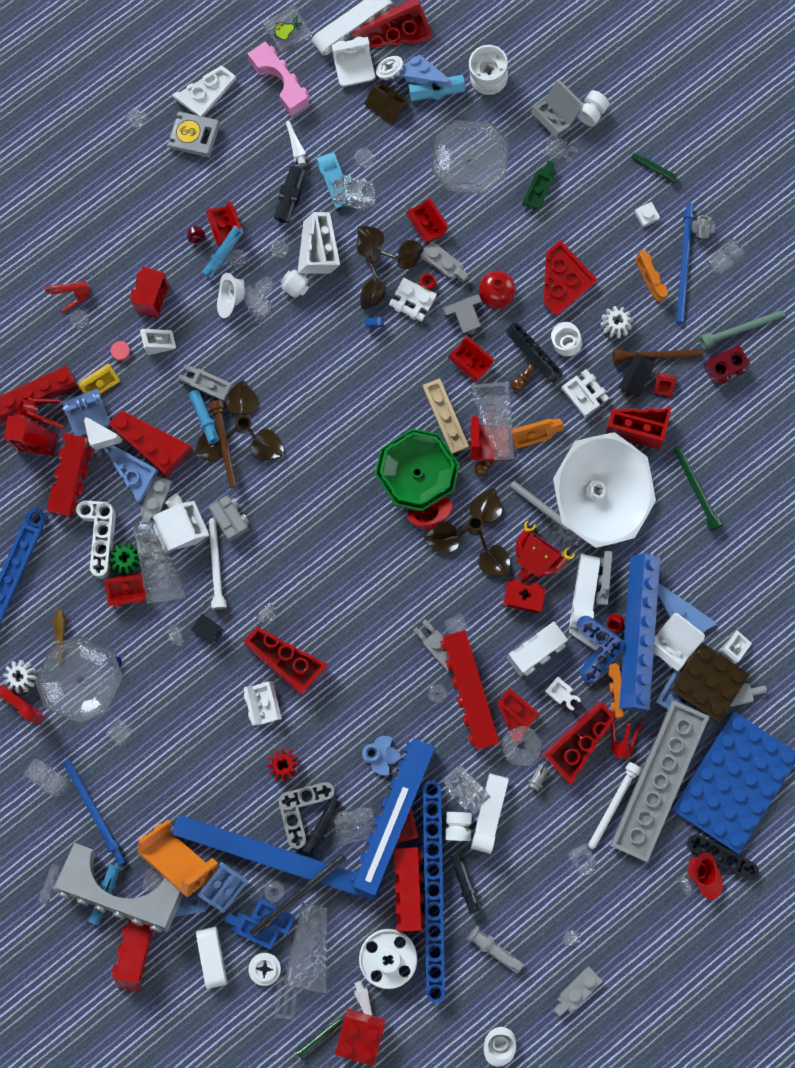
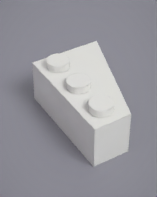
[506,622,568,676]

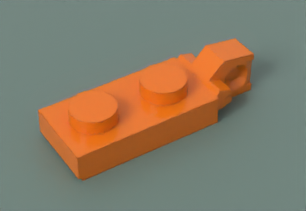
[511,418,564,449]

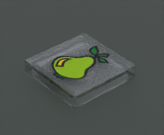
[263,5,312,54]

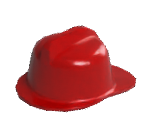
[408,497,453,530]
[687,852,723,900]

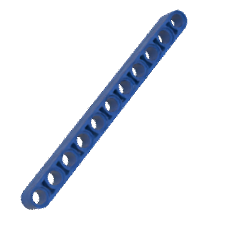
[423,781,445,1003]
[172,815,382,901]

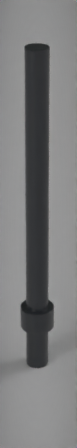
[249,854,347,937]

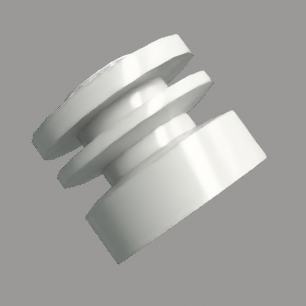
[469,45,508,95]

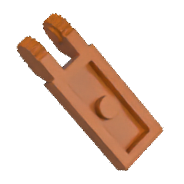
[635,250,668,302]
[609,663,623,719]

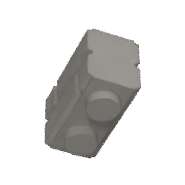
[209,495,250,542]

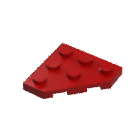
[543,240,598,318]

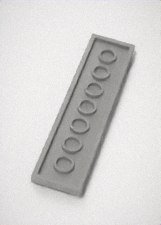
[610,700,709,862]

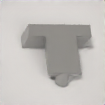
[441,294,481,335]

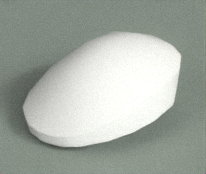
[551,322,582,356]
[483,1027,516,1067]

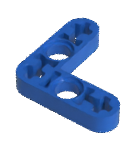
[577,616,624,683]

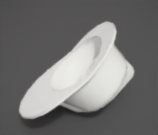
[217,273,245,318]

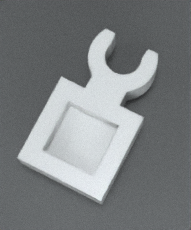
[545,677,581,711]

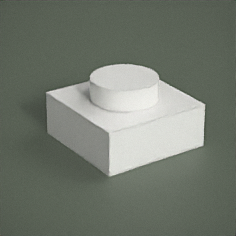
[634,202,660,228]

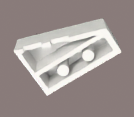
[297,212,340,274]

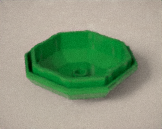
[375,429,460,512]

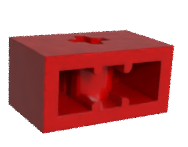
[502,579,546,614]

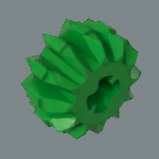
[109,542,143,575]

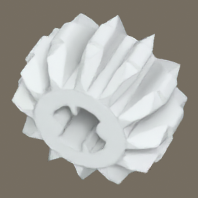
[601,306,633,338]
[3,660,37,694]

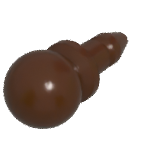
[511,363,536,392]
[474,461,494,477]

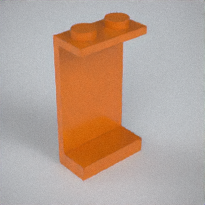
[138,820,218,897]

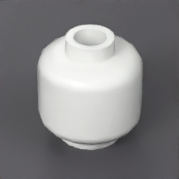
[280,270,309,298]

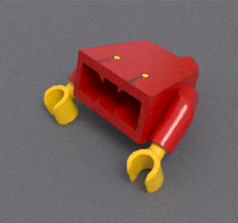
[516,521,575,581]

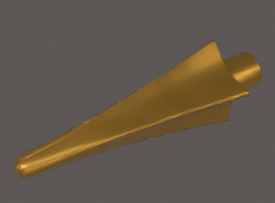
[51,610,67,664]

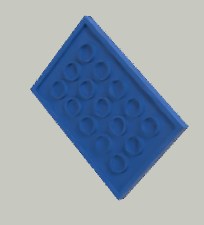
[671,711,795,854]

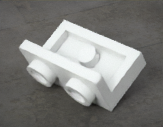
[244,681,282,726]

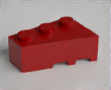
[605,407,672,450]
[4,414,58,456]
[112,919,153,992]

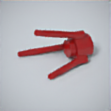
[44,281,90,313]
[18,397,64,429]
[610,720,643,759]

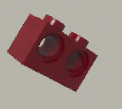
[703,344,751,385]

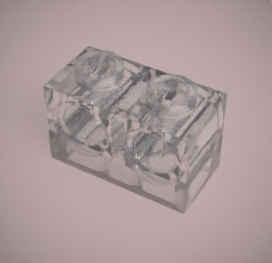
[333,175,375,210]
[23,758,71,798]
[443,765,491,813]

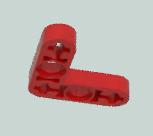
[0,684,47,725]

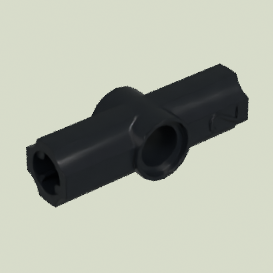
[274,166,305,224]

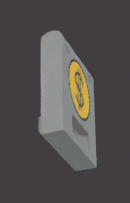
[167,112,220,158]

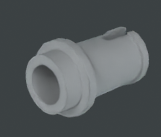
[528,765,550,791]

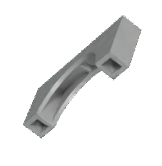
[54,843,184,933]

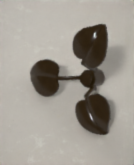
[356,226,423,309]
[194,380,284,461]
[424,489,510,576]

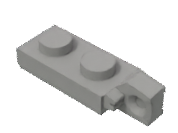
[420,241,469,283]
[140,476,172,528]
[596,551,612,606]
[553,966,603,1017]

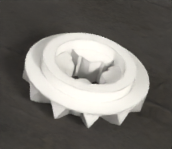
[376,56,404,81]
[249,953,281,986]

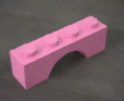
[247,41,309,117]

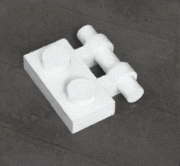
[389,278,437,322]
[561,369,610,417]

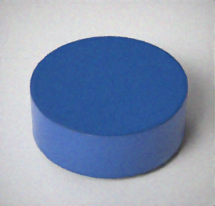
[365,317,384,328]

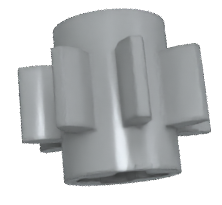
[692,216,715,238]

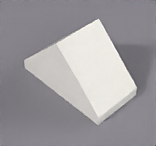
[140,329,176,355]
[84,417,123,450]
[717,631,752,664]

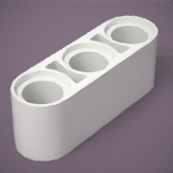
[196,927,227,989]

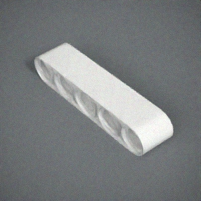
[312,0,394,56]

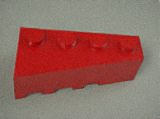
[109,410,193,478]
[47,432,94,519]

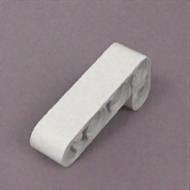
[76,501,116,579]
[569,554,600,629]
[471,773,509,854]

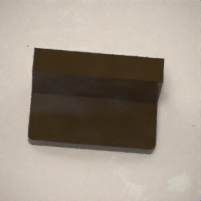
[364,82,410,124]

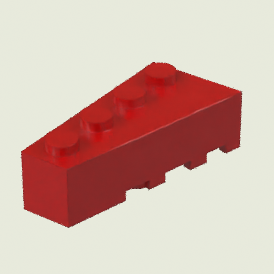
[244,627,328,696]
[541,701,615,785]
[394,847,425,931]

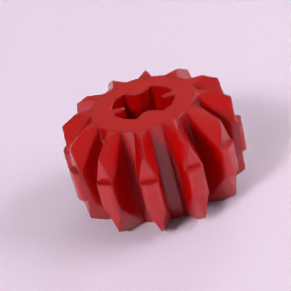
[266,748,300,782]

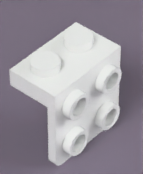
[332,37,375,87]
[653,613,705,671]

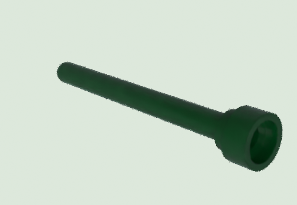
[674,446,723,531]

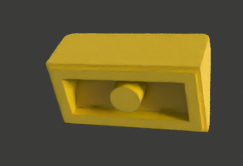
[77,363,120,394]

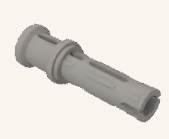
[467,925,524,974]

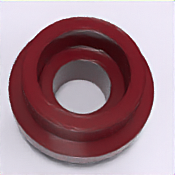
[187,226,205,243]

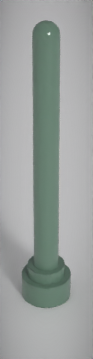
[699,310,785,350]

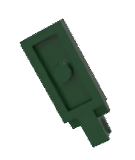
[522,160,555,212]

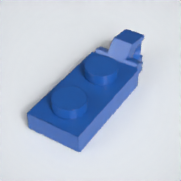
[224,913,280,950]

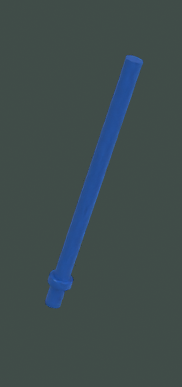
[676,203,695,323]

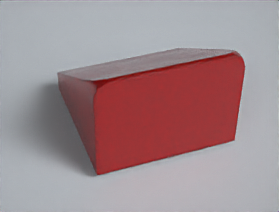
[653,372,676,397]

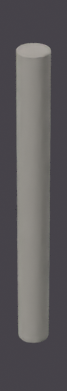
[510,481,570,531]

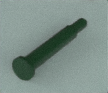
[631,153,678,184]
[295,1017,343,1060]

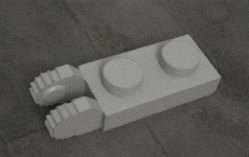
[178,365,233,402]
[413,620,449,672]

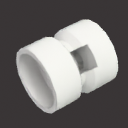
[577,90,610,126]
[446,812,472,841]

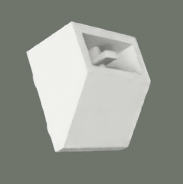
[153,501,209,551]

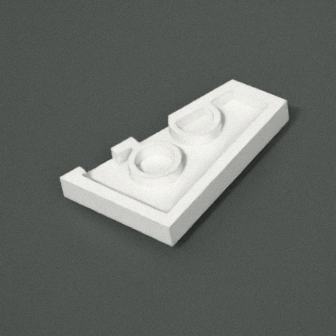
[173,65,236,117]

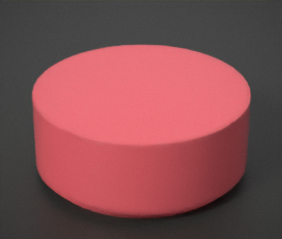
[111,341,130,361]

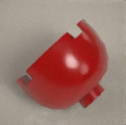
[478,270,516,309]

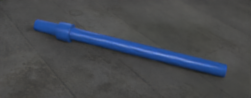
[63,759,126,866]

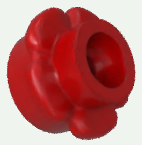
[418,273,437,291]
[607,614,625,632]

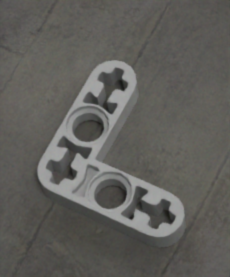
[279,782,335,849]

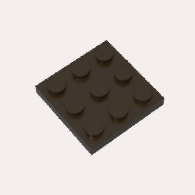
[669,642,750,723]

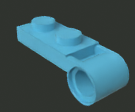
[316,152,353,209]

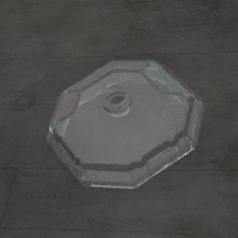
[432,120,509,194]
[35,636,123,723]

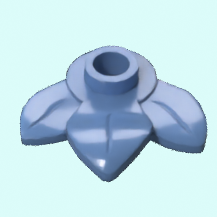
[362,736,401,775]

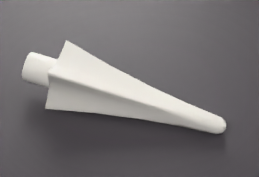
[286,121,307,166]
[354,981,372,1015]

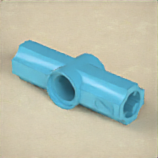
[408,75,465,101]

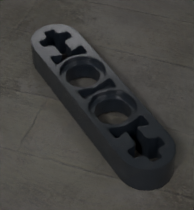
[506,323,563,383]
[686,834,759,880]

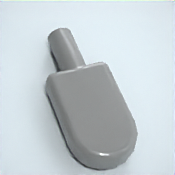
[730,683,767,707]

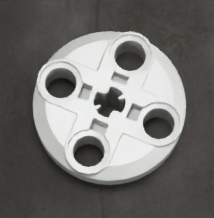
[359,929,417,989]

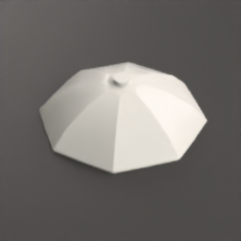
[553,432,656,548]

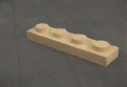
[422,378,469,454]

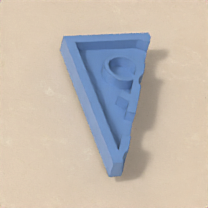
[393,55,452,88]
[103,445,159,502]
[658,583,717,632]

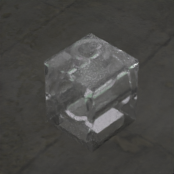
[566,843,597,876]

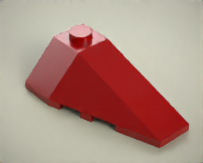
[352,0,433,48]

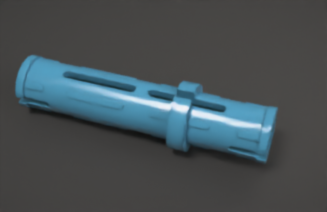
[202,225,244,278]
[188,390,220,444]
[88,864,121,925]

